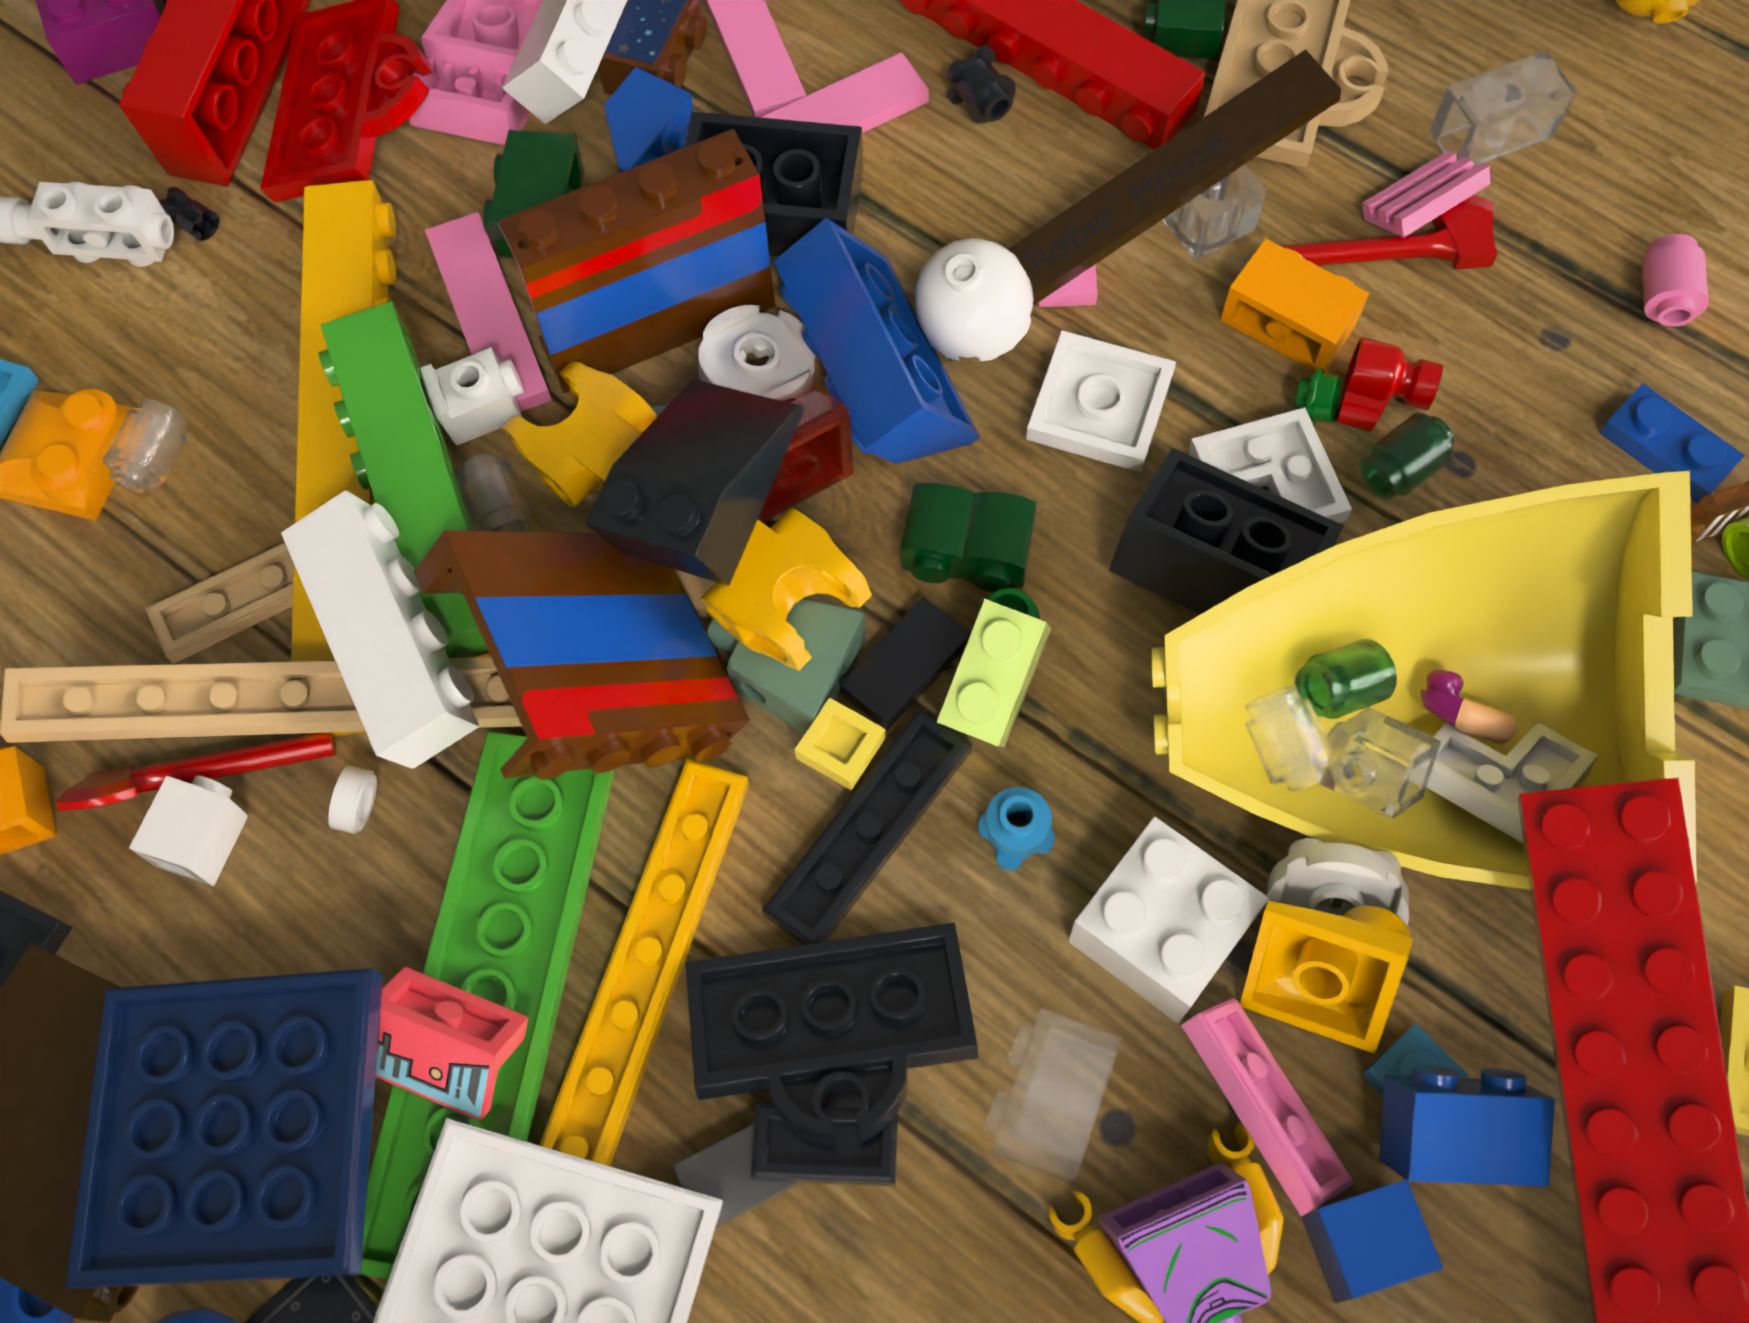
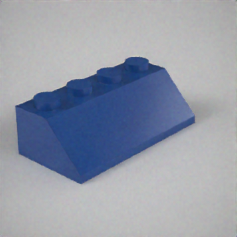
[773,218,980,464]

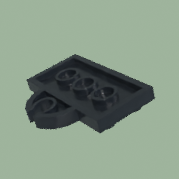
[685,923,978,1147]

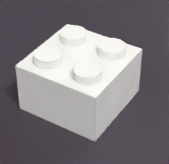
[1068,817,1269,1024]

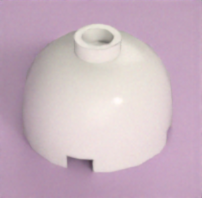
[915,238,1034,362]

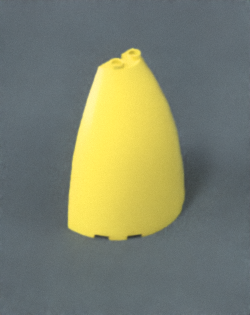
[1152,471,1697,890]

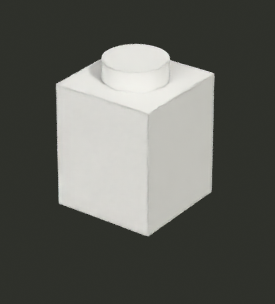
[129,776,249,887]

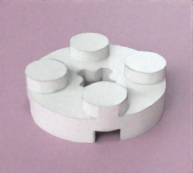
[698,305,815,404]
[1265,838,1409,926]

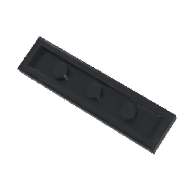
[762,709,972,945]

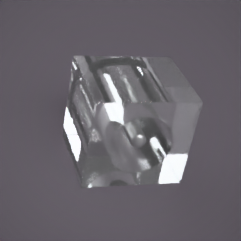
[1162,164,1267,260]

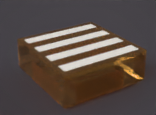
[1691,481,1749,544]

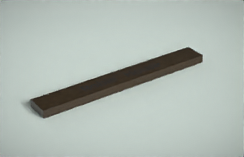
[948,49,1341,361]

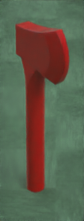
[1279,195,1497,270]
[55,732,337,811]

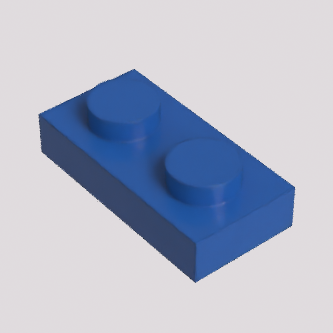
[1599,383,1745,506]

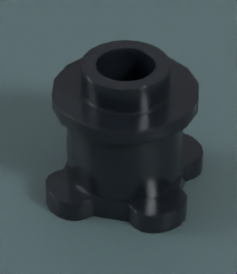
[946,45,1016,123]

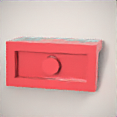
[375,967,529,1120]

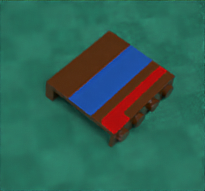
[498,129,776,393]
[414,530,750,780]

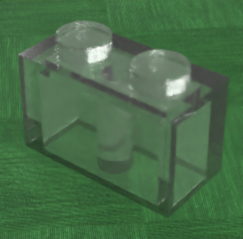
[1429,50,1576,166]
[984,1008,1122,1184]

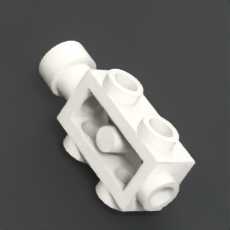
[0,182,174,267]

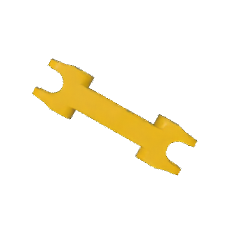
[501,361,872,671]

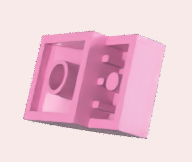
[409,0,543,146]

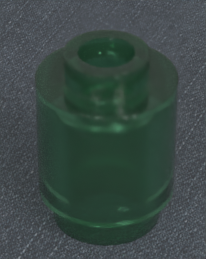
[1359,413,1454,500]
[1294,639,1397,719]

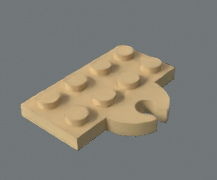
[1204,0,1389,168]

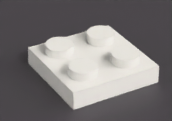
[1026,330,1176,473]

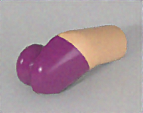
[1420,669,1516,744]

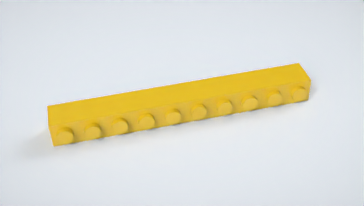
[291,180,397,736]

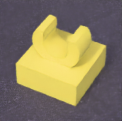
[795,697,886,791]

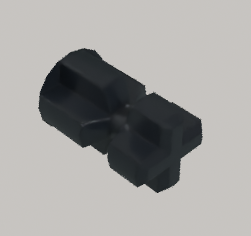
[158,187,219,241]

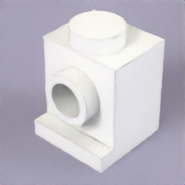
[420,348,524,446]

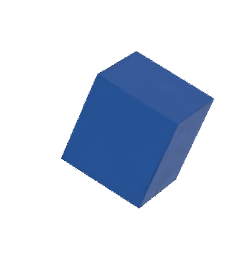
[1301,1179,1443,1303]

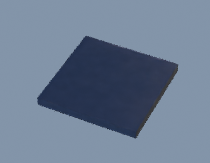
[65,968,383,1289]

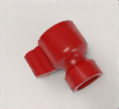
[1335,337,1443,432]

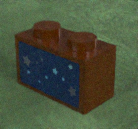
[598,0,707,95]

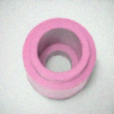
[1641,234,1709,327]

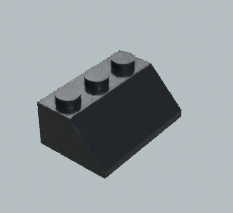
[1108,448,1344,614]

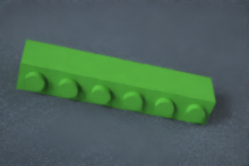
[319,301,489,658]

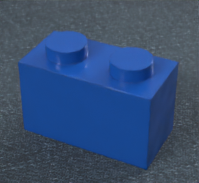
[1379,1065,1555,1186]

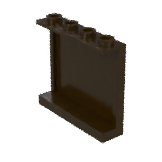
[0,943,139,1322]

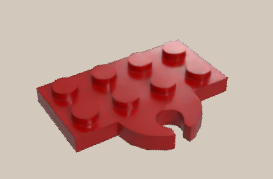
[260,0,433,203]

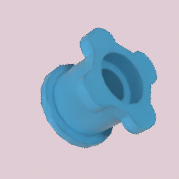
[978,787,1055,871]

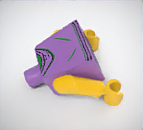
[1049,1123,1284,1323]

